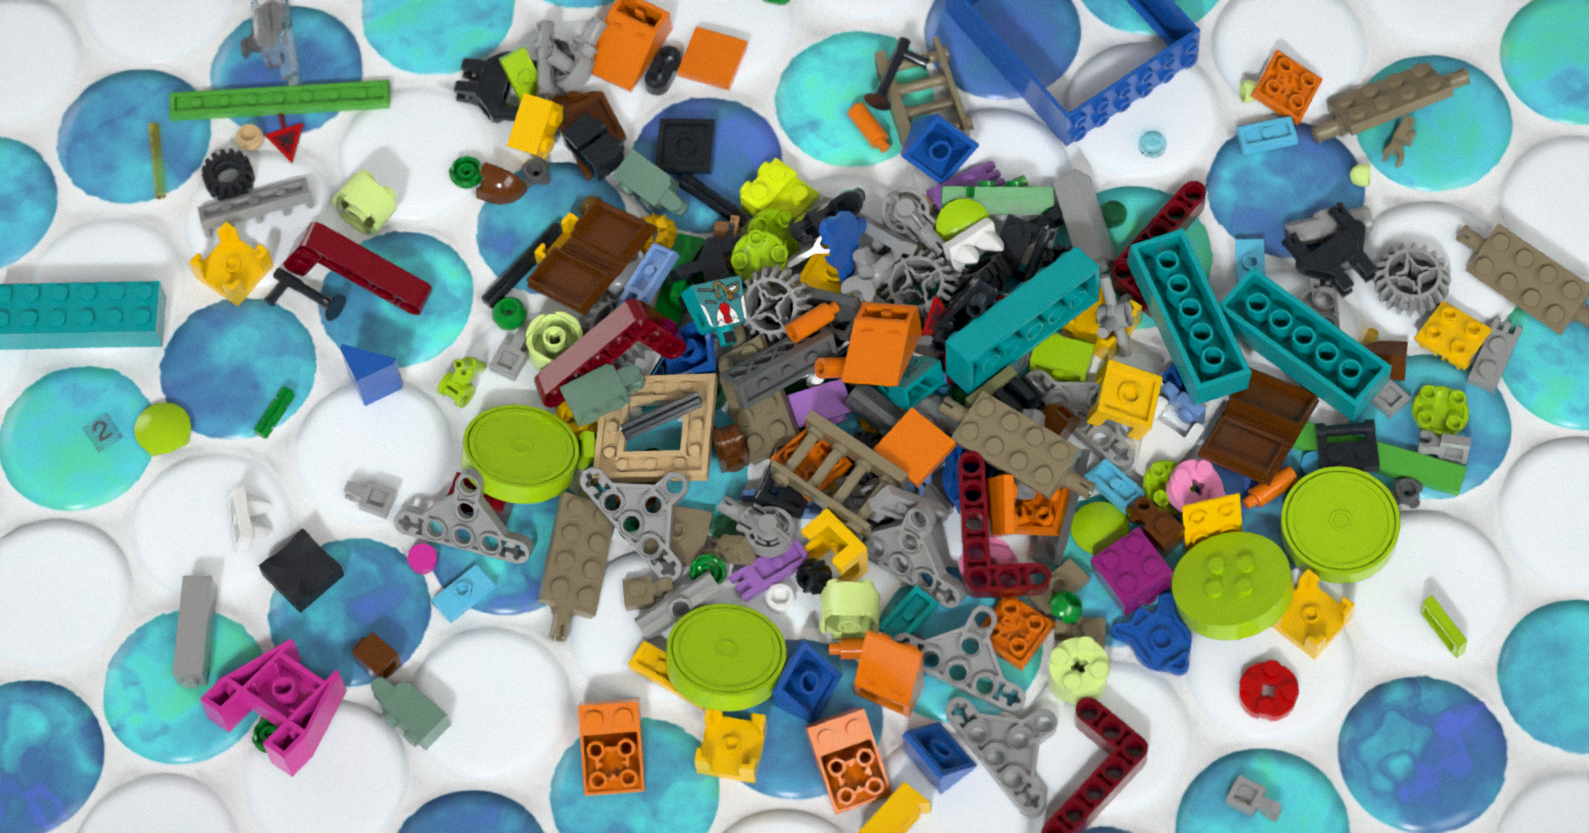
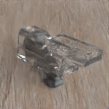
[240,0,301,86]

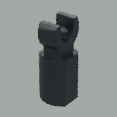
[1027,206,1064,247]

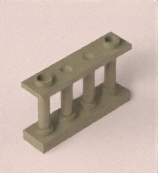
[874,36,974,149]
[770,410,908,538]

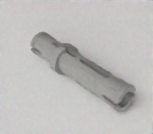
[535,20,557,101]

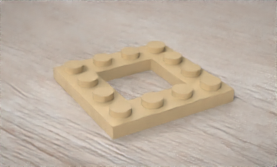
[592,373,718,483]

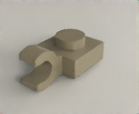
[1382,115,1417,168]
[702,534,757,566]
[622,576,674,611]
[1054,617,1106,649]

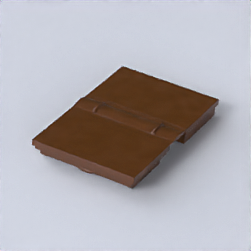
[526,199,658,315]
[1197,367,1319,486]

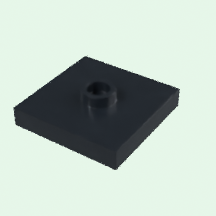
[655,118,716,175]

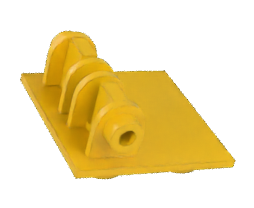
[1414,301,1493,371]
[1181,493,1243,551]

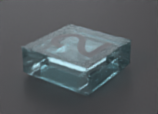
[82,412,123,453]

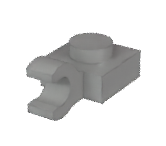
[489,329,528,382]
[1418,430,1471,465]
[343,480,398,519]
[1225,775,1282,822]

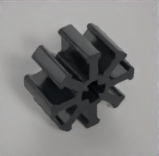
[994,375,1045,412]

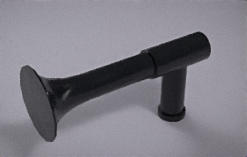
[864,37,930,111]
[264,267,346,321]

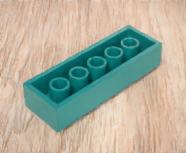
[1127,229,1252,406]
[946,246,1100,395]
[1219,267,1392,422]
[0,281,166,350]

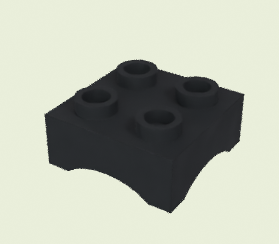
[259,528,344,613]

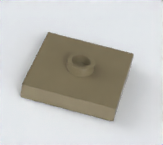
[644,502,713,567]

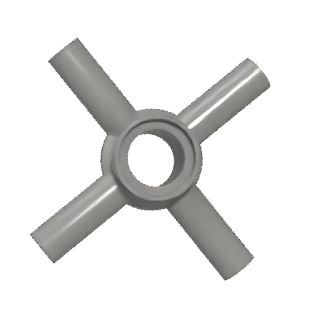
[1097,274,1134,357]

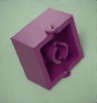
[1090,527,1173,617]

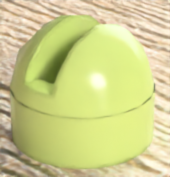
[1239,80,1257,103]
[1350,164,1371,187]

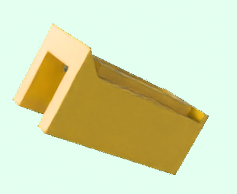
[858,781,931,833]

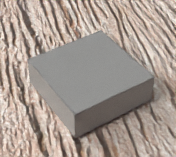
[1371,379,1411,419]

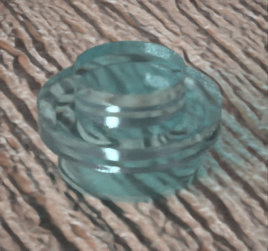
[1138,130,1167,158]

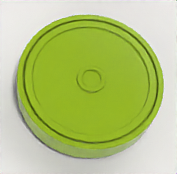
[461,404,579,504]
[1280,466,1401,584]
[1172,532,1294,640]
[666,603,786,711]

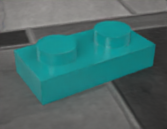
[878,585,939,645]

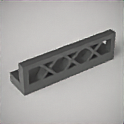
[758,282,861,342]
[719,327,839,410]
[843,384,946,474]
[1032,448,1091,568]

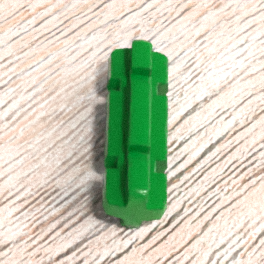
[254,387,295,439]

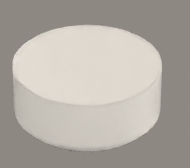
[766,583,795,614]

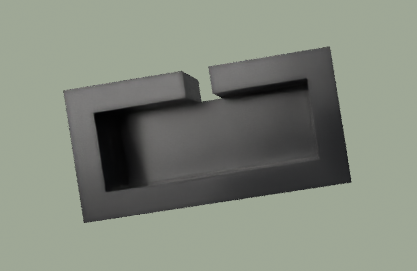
[562,113,625,182]

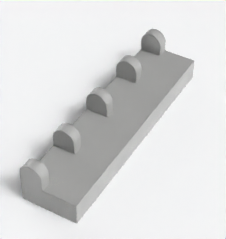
[198,177,314,238]
[819,196,917,262]

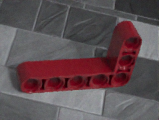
[1110,181,1206,319]
[283,222,432,315]
[534,299,687,408]
[957,451,1051,598]
[1041,697,1148,833]

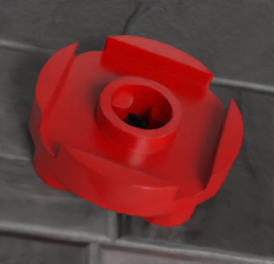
[1238,660,1299,721]

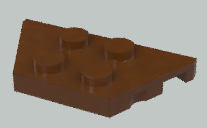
[551,91,626,182]

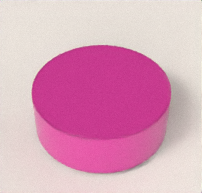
[407,544,438,574]

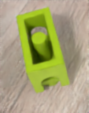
[1030,332,1095,382]

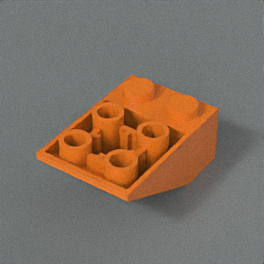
[591,0,672,92]
[842,302,922,387]
[854,630,924,717]
[578,698,645,796]
[803,706,892,815]

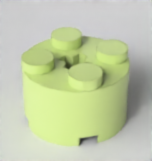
[332,169,397,236]
[526,311,583,372]
[819,579,880,641]
[1048,636,1109,706]

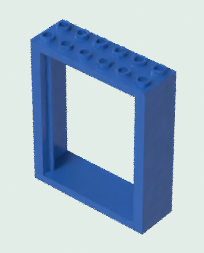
[945,0,1201,146]

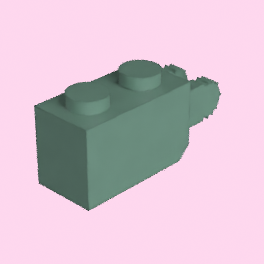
[612,149,689,216]
[559,364,646,428]
[370,677,451,750]

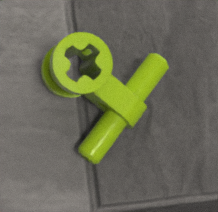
[437,357,487,408]

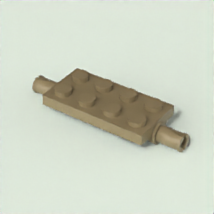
[1311,62,1470,144]
[1456,223,1589,336]
[716,324,800,465]
[939,390,1096,500]
[537,475,616,642]

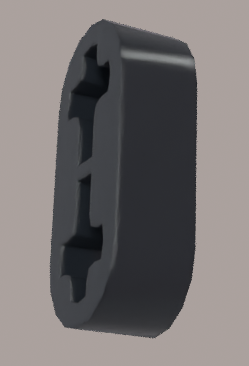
[644,46,681,96]

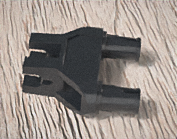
[454,51,537,124]
[788,188,866,244]
[1281,202,1377,298]
[669,234,761,309]
[930,272,997,355]

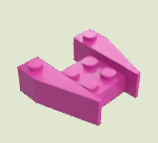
[200,639,347,777]

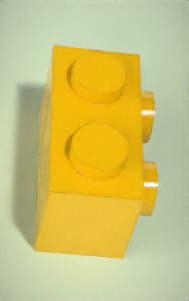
[507,93,564,160]

